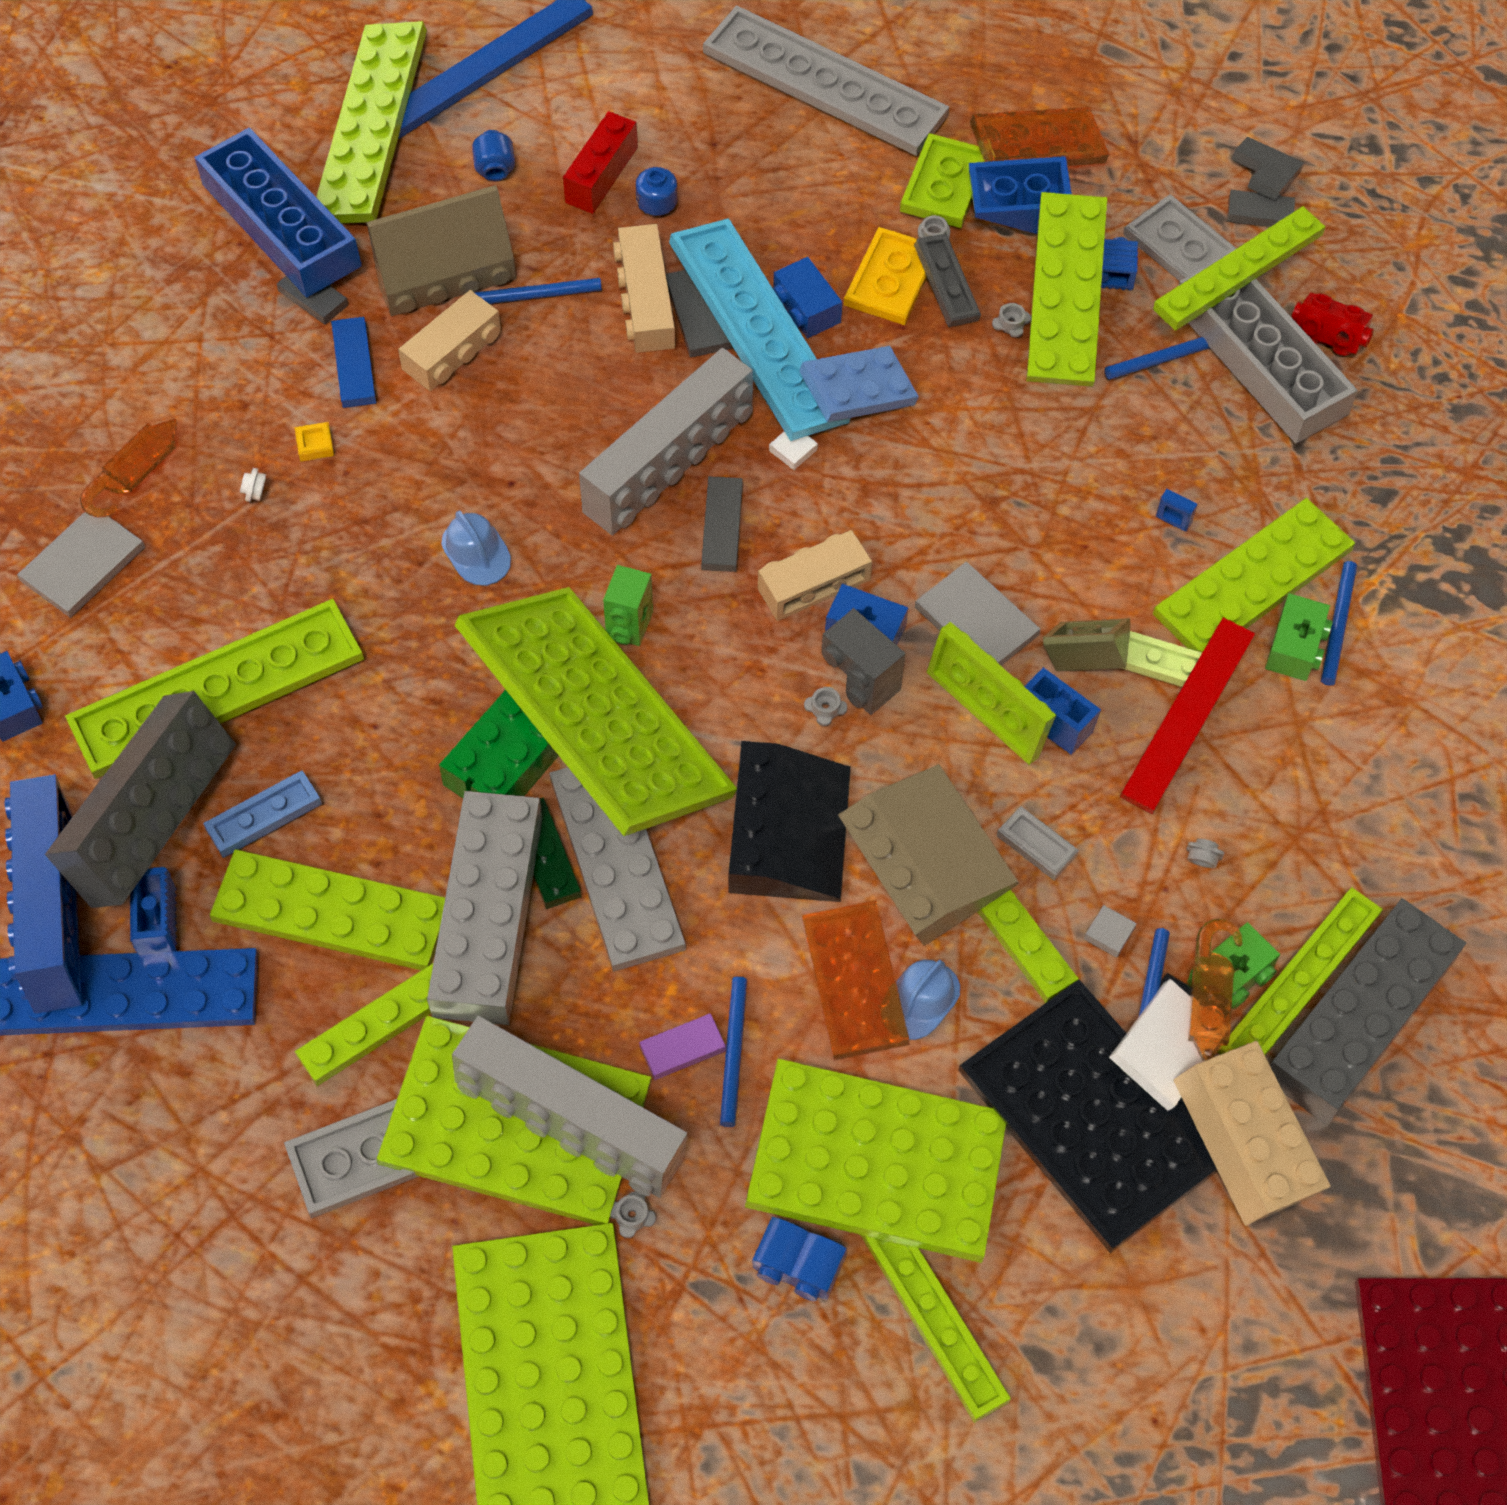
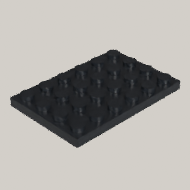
[958,979,1218,1254]

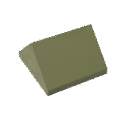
[1043,618,1131,671]

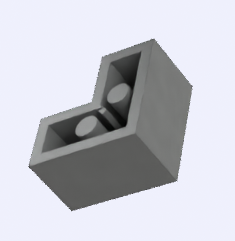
[821,608,906,715]

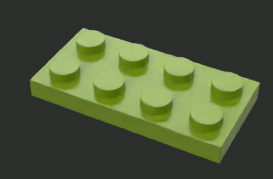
[926,622,1056,765]

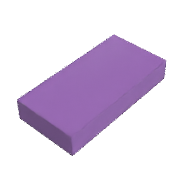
[639,1013,726,1080]

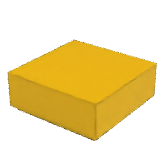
[294,422,334,462]

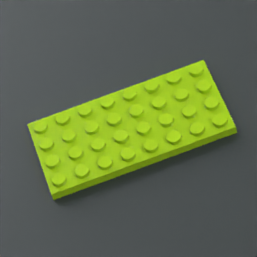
[454,587,737,836]
[452,1223,649,1505]

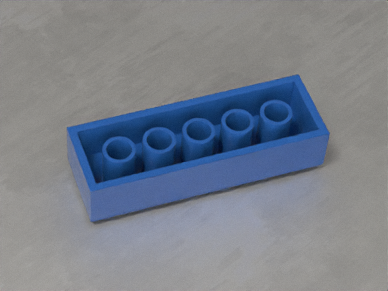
[194,127,362,298]
[4,774,82,1014]

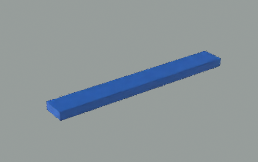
[398,0,593,139]

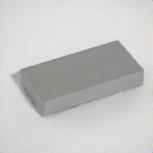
[997,806,1079,881]

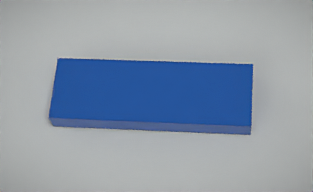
[331,317,376,408]

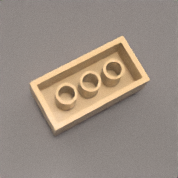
[1173,1041,1331,1226]

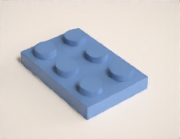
[799,346,919,422]

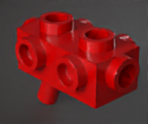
[1291,292,1374,356]

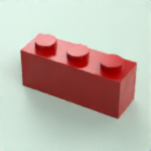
[563,111,638,214]

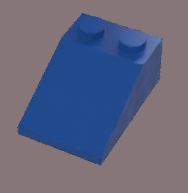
[969,156,1072,234]

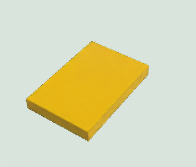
[844,227,927,325]

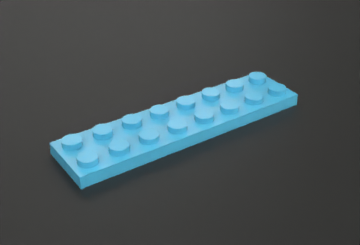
[669,218,851,441]

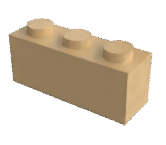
[398,290,501,391]
[758,530,872,621]

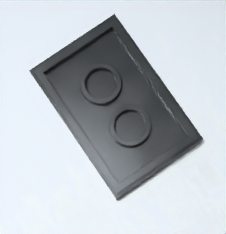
[666,270,733,358]

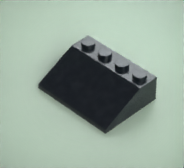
[728,741,851,902]

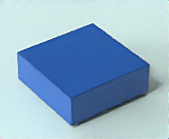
[1156,489,1198,532]

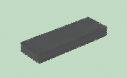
[914,234,981,327]
[701,476,743,572]

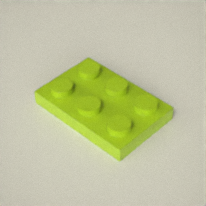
[900,133,990,228]

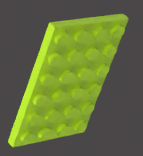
[376,1015,651,1225]
[745,1059,1006,1263]

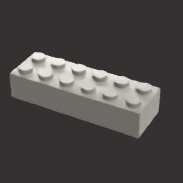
[1178,264,1358,444]
[579,347,753,536]
[427,791,543,1025]
[452,1016,687,1198]

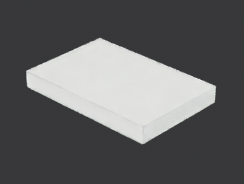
[1109,979,1228,1111]

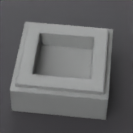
[1084,905,1137,958]

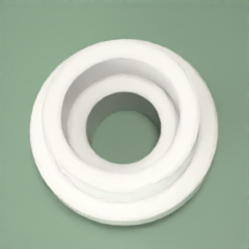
[240,467,266,502]

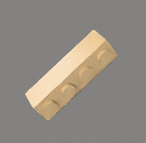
[613,224,675,353]

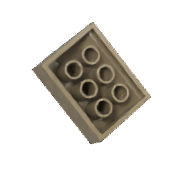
[367,185,516,316]
[838,764,1019,946]

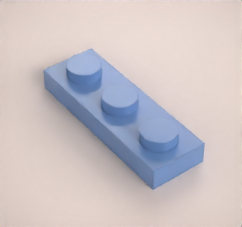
[203,770,322,858]

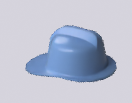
[441,510,511,586]
[881,959,960,1040]

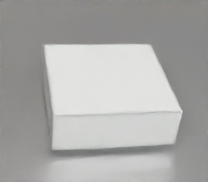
[769,432,818,470]

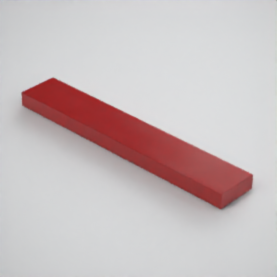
[1120,617,1255,815]

